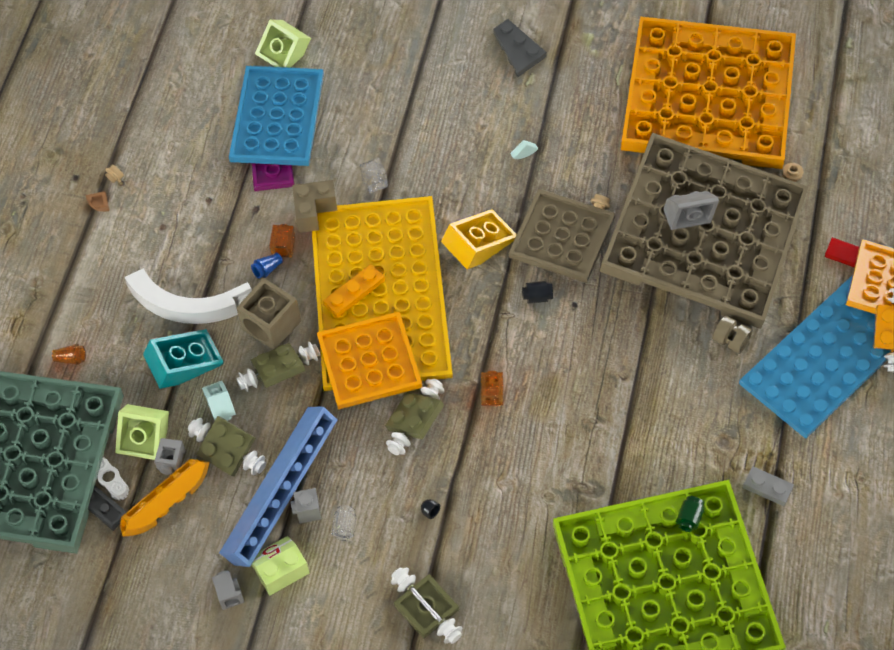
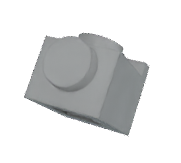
[154,438,186,475]
[212,570,245,610]

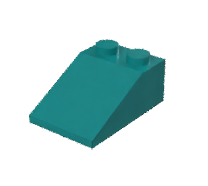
[143,329,224,389]

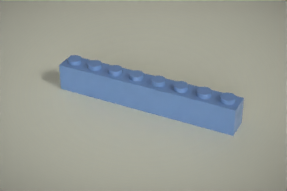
[219,406,337,567]

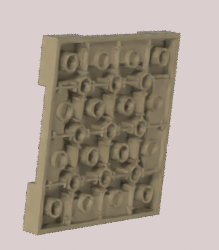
[599,133,808,329]

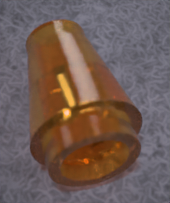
[52,344,86,365]

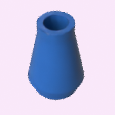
[251,252,283,279]

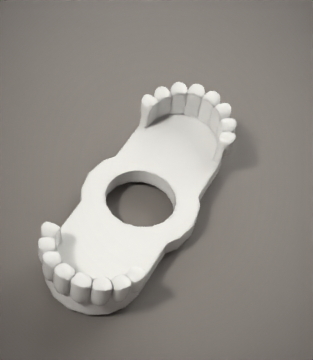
[97,457,129,501]

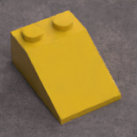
[441,209,517,269]

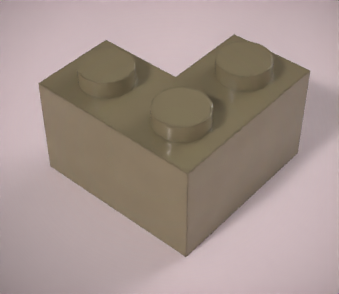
[292,180,337,233]

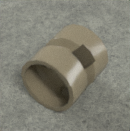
[712,315,753,354]

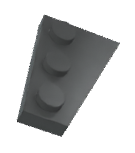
[493,19,547,77]

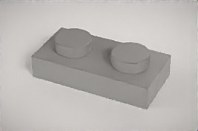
[743,466,794,506]

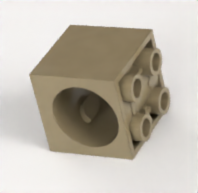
[236,278,301,349]

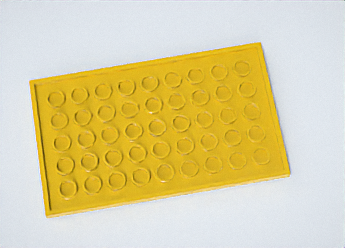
[312,196,453,391]

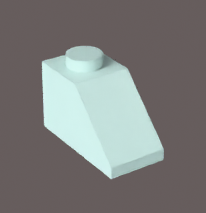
[202,381,236,421]

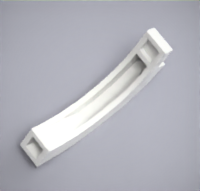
[124,268,252,324]

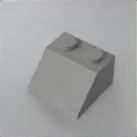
[663,191,719,230]

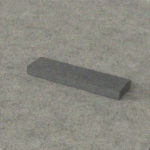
[88,486,126,531]

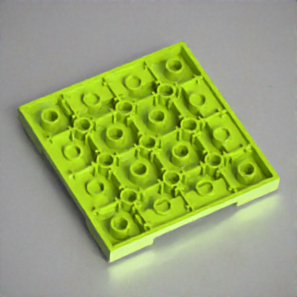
[553,480,786,650]

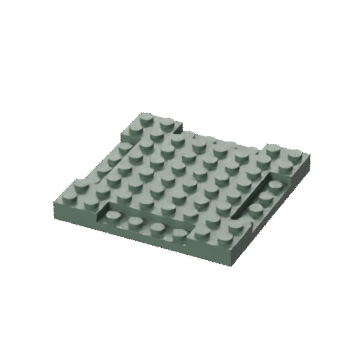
[0,371,124,554]

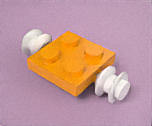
[873,288,894,373]

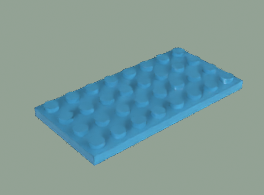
[739,275,892,439]

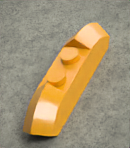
[120,459,210,536]

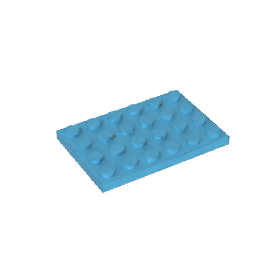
[229,66,324,166]

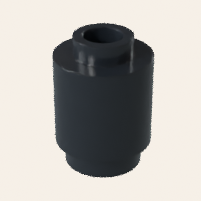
[522,281,553,304]

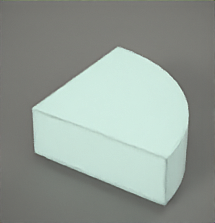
[510,140,538,159]

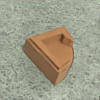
[85,191,110,212]

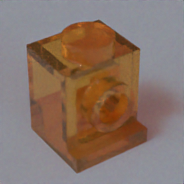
[481,371,503,406]

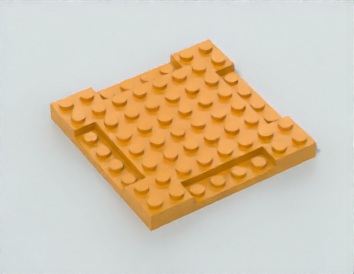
[621,17,796,169]

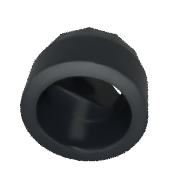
[421,499,441,519]

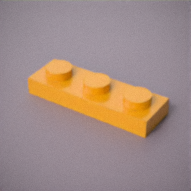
[323,264,385,318]

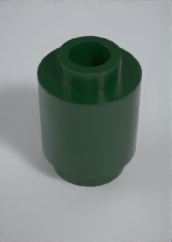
[676,496,705,532]

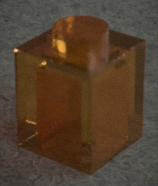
[269,224,295,258]

